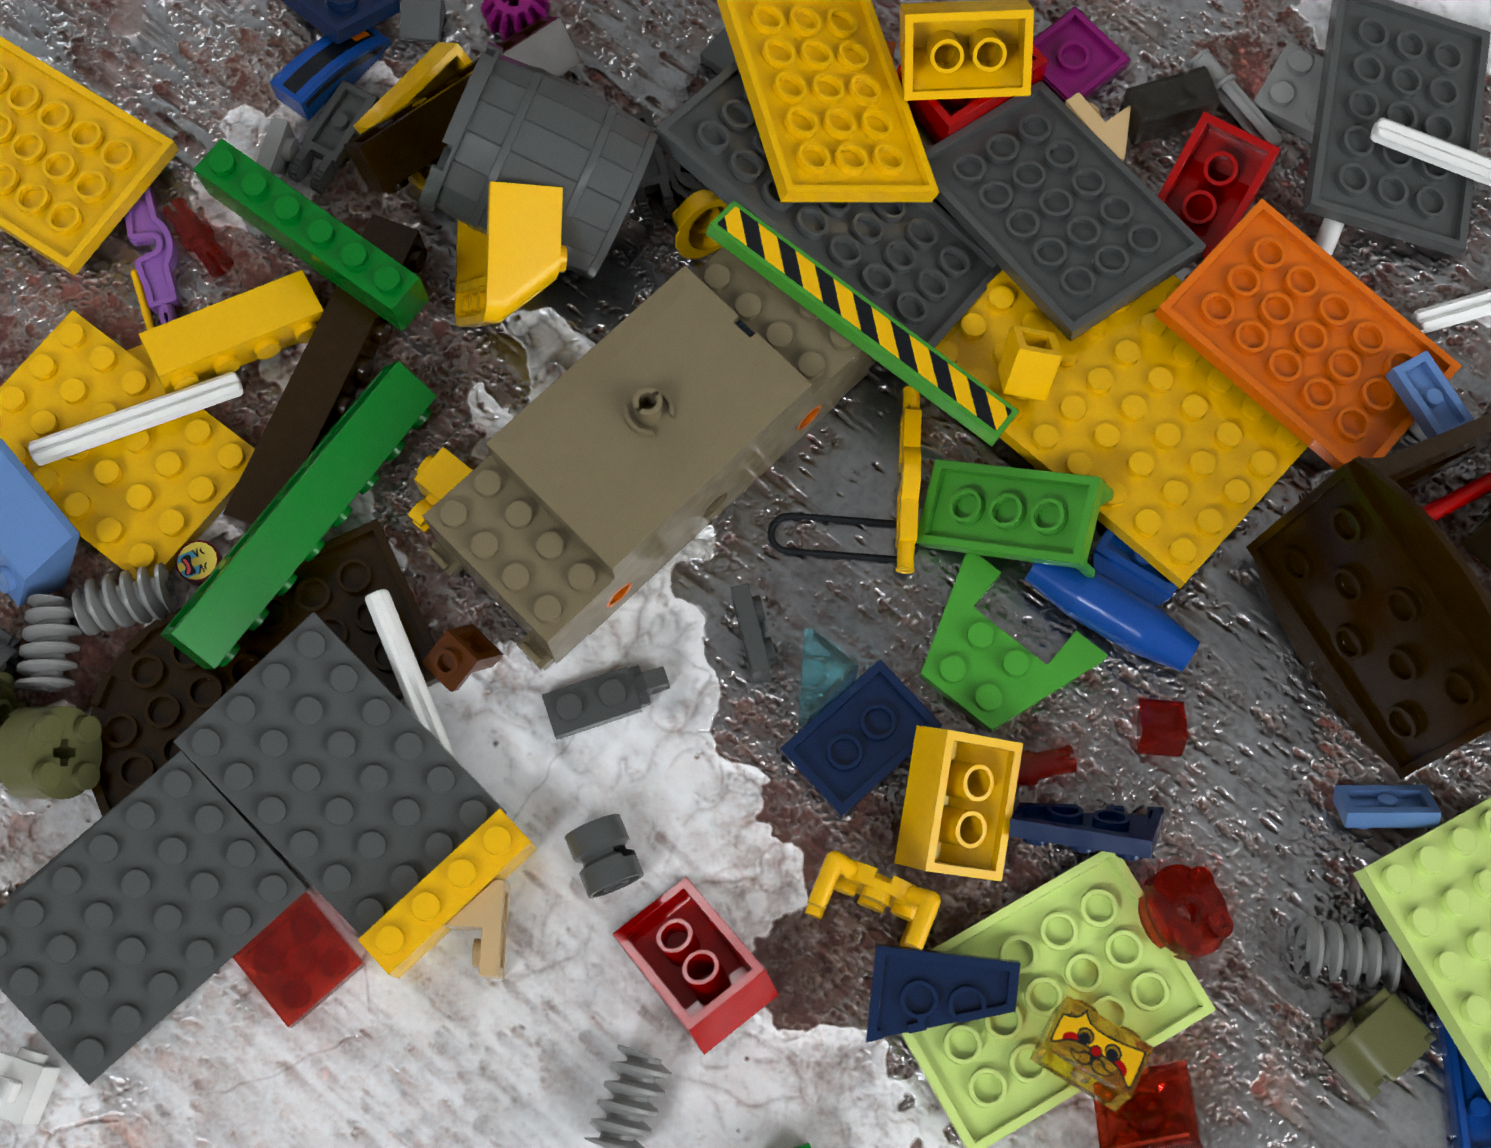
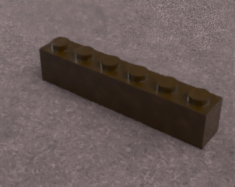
[343,17,582,194]

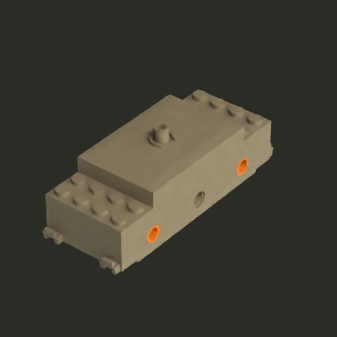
[423,247,876,671]

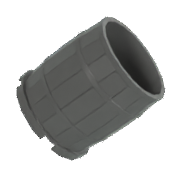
[418,41,658,280]

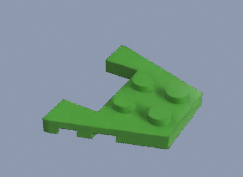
[919,553,1108,733]

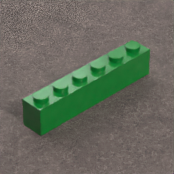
[193,138,430,332]

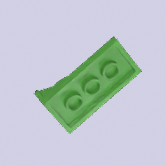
[916,459,1114,578]

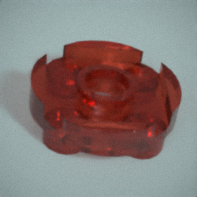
[1138,864,1233,961]

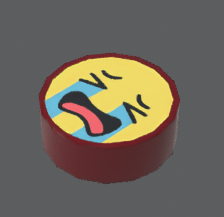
[175,540,223,586]

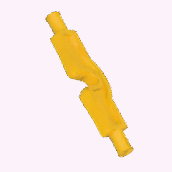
[895,386,922,574]

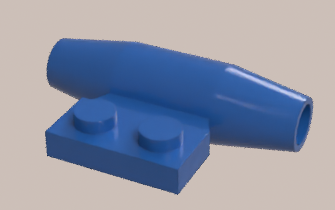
[1024,528,1200,672]

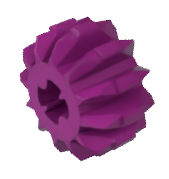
[481,0,550,41]

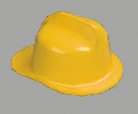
[672,190,728,259]

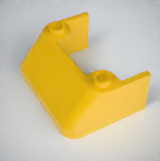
[455,181,567,327]

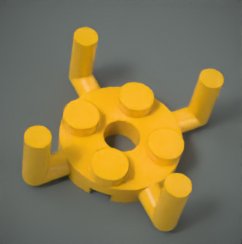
[804,850,941,950]

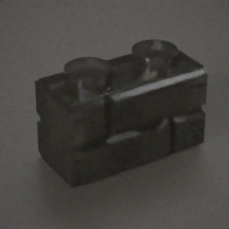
[1119,66,1220,146]

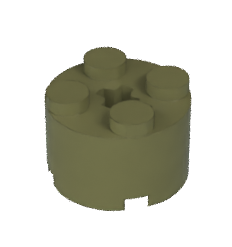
[0,706,102,800]
[1318,987,1437,1102]

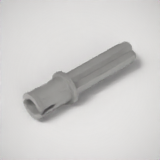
[1187,48,1283,147]

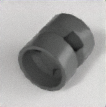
[565,814,644,899]

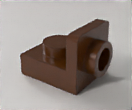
[423,624,503,692]

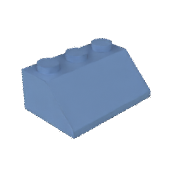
[0,439,80,607]

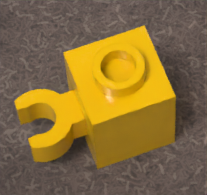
[998,325,1063,401]
[408,447,473,534]

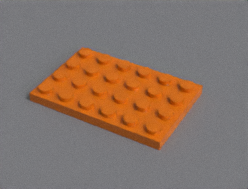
[1154,199,1462,471]

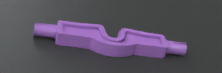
[125,186,182,325]

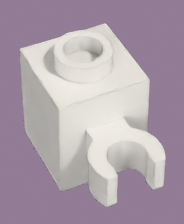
[0,1046,61,1125]

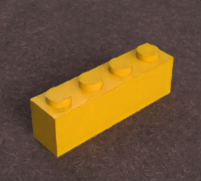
[138,270,324,394]
[358,808,537,978]

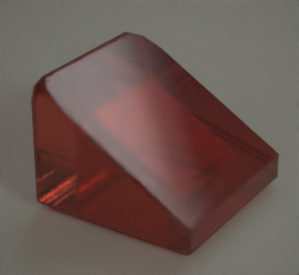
[1137,698,1188,757]

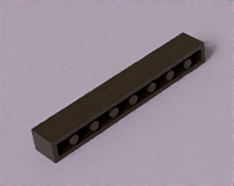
[223,214,427,531]

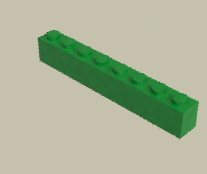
[160,360,437,669]

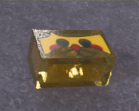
[1029,995,1154,1112]

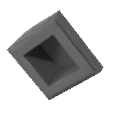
[399,0,446,44]

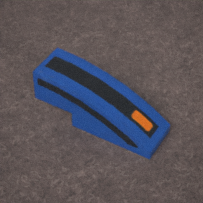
[270,27,391,121]

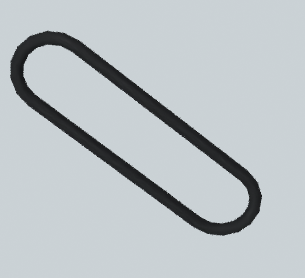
[767,512,919,563]

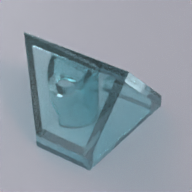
[798,629,859,727]

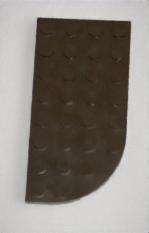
[90,519,440,817]

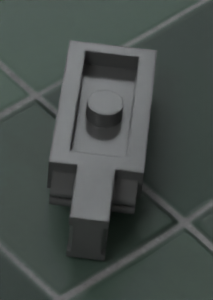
[542,665,670,740]

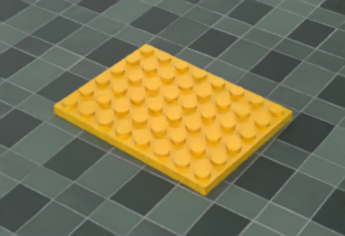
[935,270,1308,589]

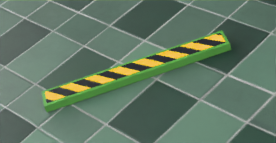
[705,200,1019,446]

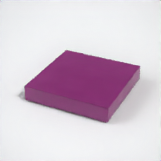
[1033,6,1131,104]

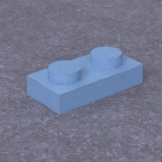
[1385,351,1475,439]
[1332,785,1442,829]

